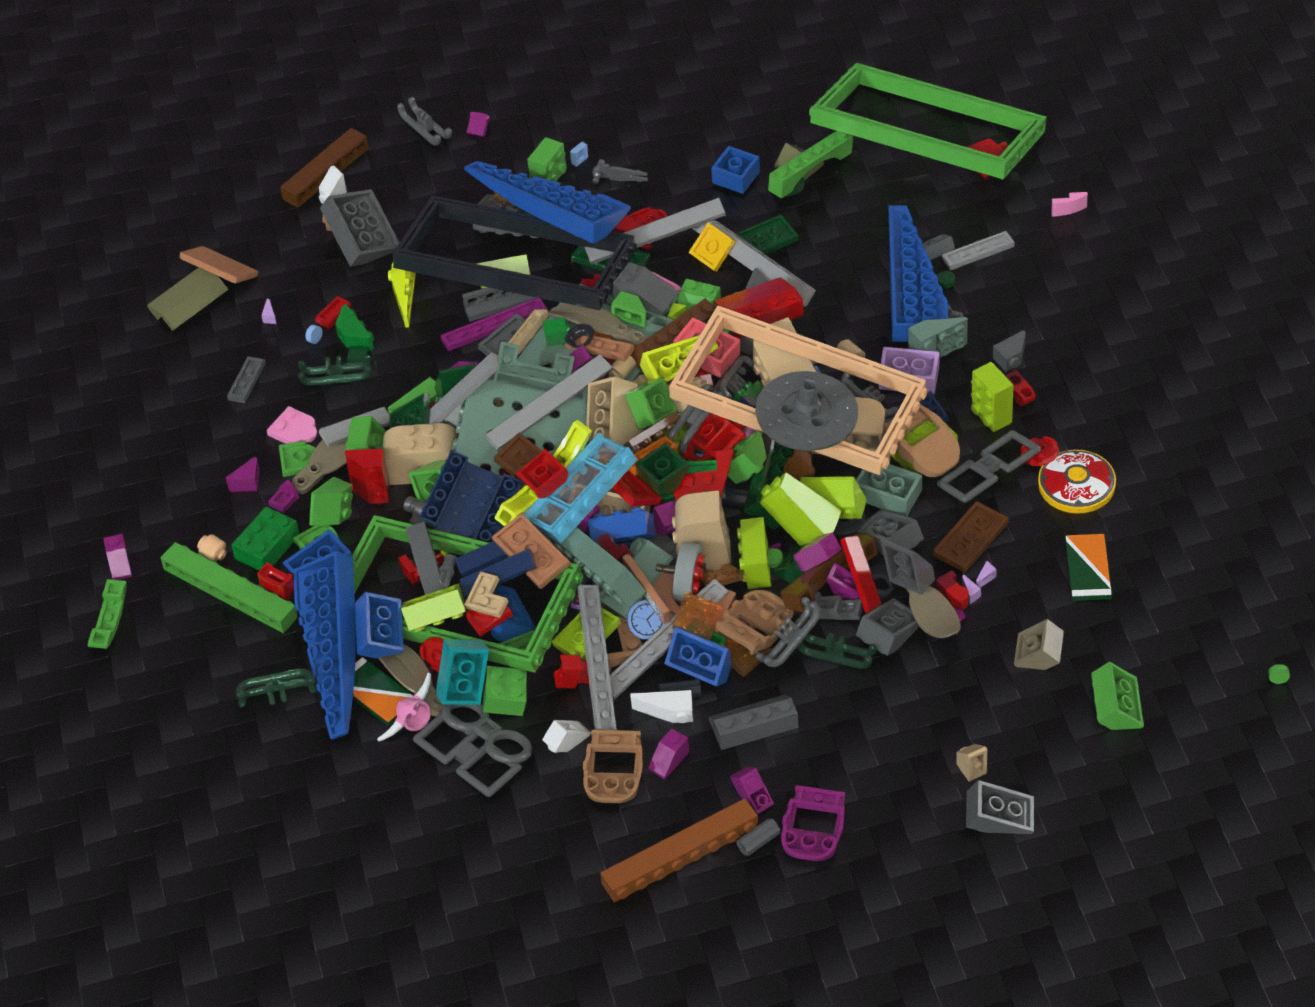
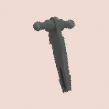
[592,159,648,184]

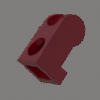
[596,534,634,565]

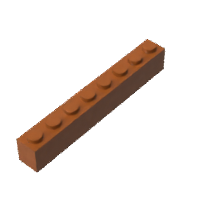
[600,798,758,902]

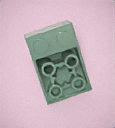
[908,317,968,358]

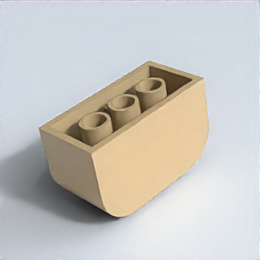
[753,317,816,387]
[586,377,645,455]
[812,397,885,454]
[383,423,459,485]
[672,490,732,571]

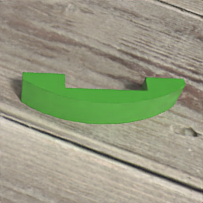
[88,579,126,649]

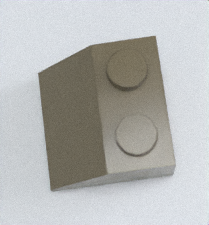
[1014,619,1064,670]

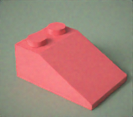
[673,317,740,378]

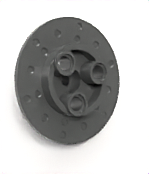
[755,371,858,451]

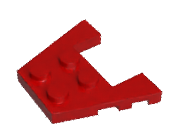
[673,449,734,503]

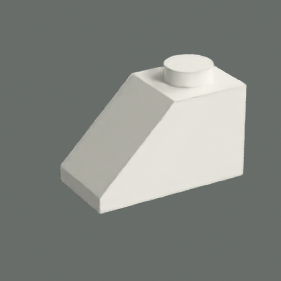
[319,165,347,204]
[542,720,591,753]

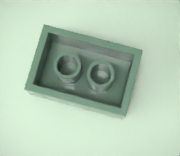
[856,464,922,517]

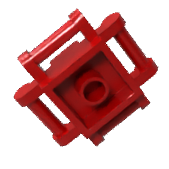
[680,413,747,461]

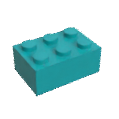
[436,639,489,705]

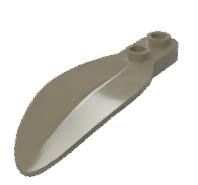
[549,304,647,348]
[292,440,347,494]
[907,586,961,638]
[379,644,445,716]

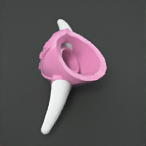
[377,673,431,741]

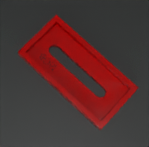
[590,455,662,506]

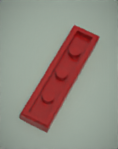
[840,536,882,613]

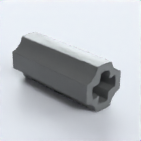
[737,819,781,856]

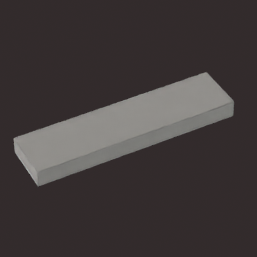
[942,231,1015,270]
[319,407,390,447]

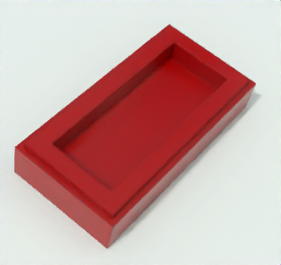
[315,296,352,329]

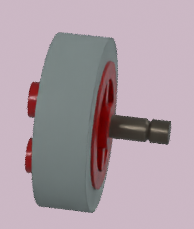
[656,542,705,602]

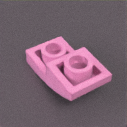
[1051,192,1088,217]

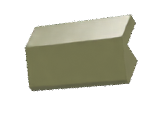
[147,267,228,331]

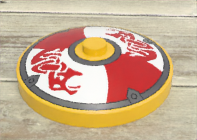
[1038,450,1116,513]

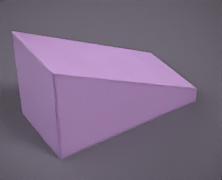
[262,299,276,324]
[976,561,997,588]
[962,575,981,604]

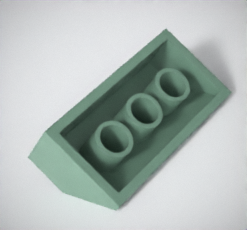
[599,537,673,619]

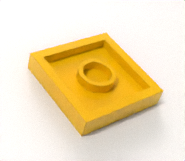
[689,223,736,272]

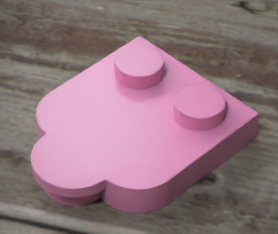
[267,406,317,444]

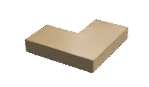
[464,571,508,618]

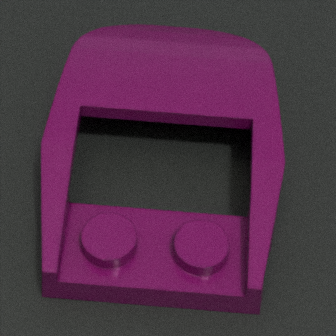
[781,785,845,861]

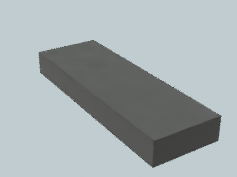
[227,356,266,403]

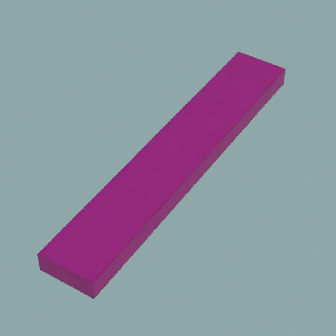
[440,298,547,351]

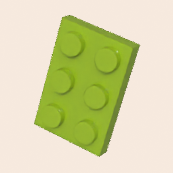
[552,607,621,660]

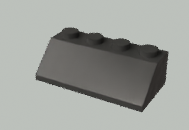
[709,695,798,750]

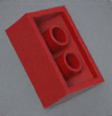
[345,449,390,504]

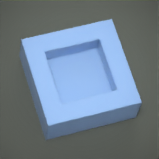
[570,142,588,167]

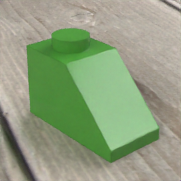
[611,291,646,328]

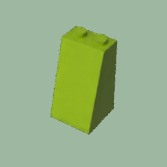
[760,473,842,545]

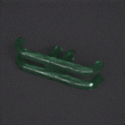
[298,354,371,385]
[797,627,877,669]
[236,669,317,708]

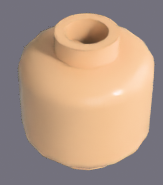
[197,534,227,562]

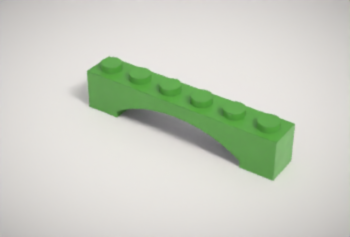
[768,131,853,198]

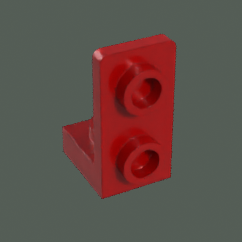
[398,553,444,585]

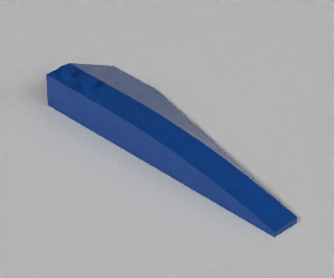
[465,161,631,243]
[889,206,948,342]
[293,551,356,740]

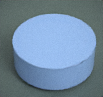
[306,325,322,344]

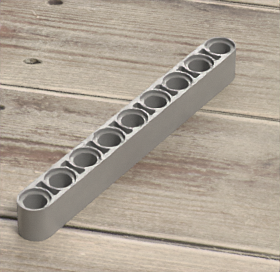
[692,219,816,307]

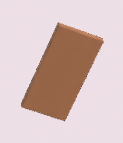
[180,246,258,284]
[492,513,571,589]

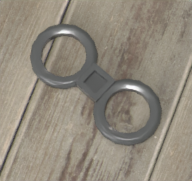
[442,703,532,764]

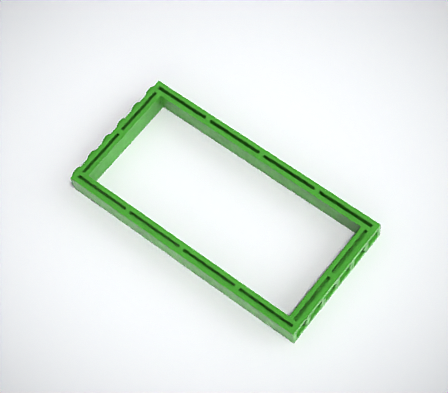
[809,63,1047,179]
[352,515,584,673]

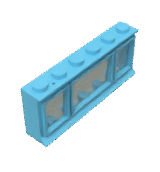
[524,433,637,544]

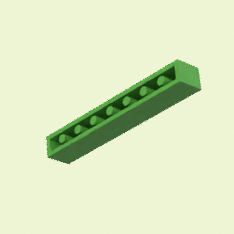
[161,542,298,633]

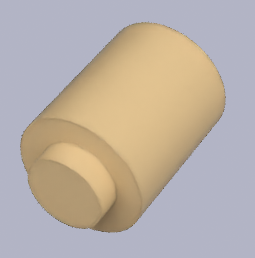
[837,339,865,358]
[609,356,636,379]

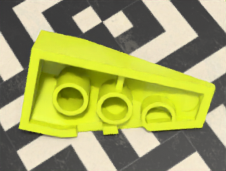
[388,263,416,327]
[640,335,718,383]

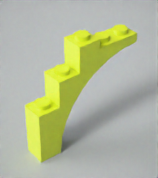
[495,420,592,526]

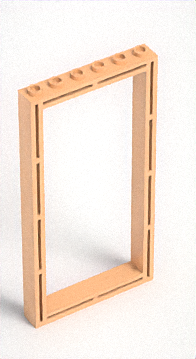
[669,306,928,475]

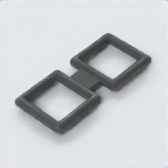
[937,430,1041,503]
[413,712,522,797]

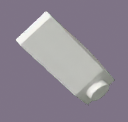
[631,690,693,723]

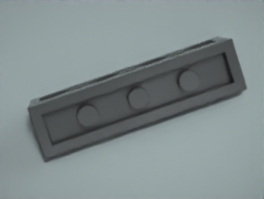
[462,287,537,321]

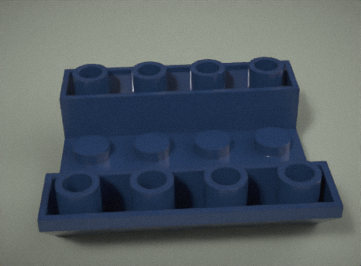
[419,450,522,543]

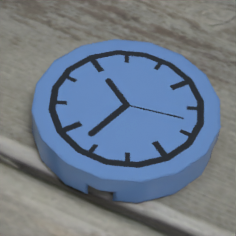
[627,600,665,639]

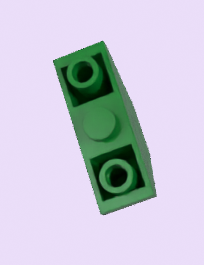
[335,304,374,351]

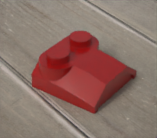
[515,449,569,499]

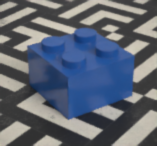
[711,146,760,194]

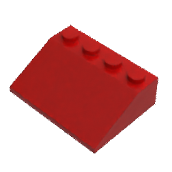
[714,277,804,339]

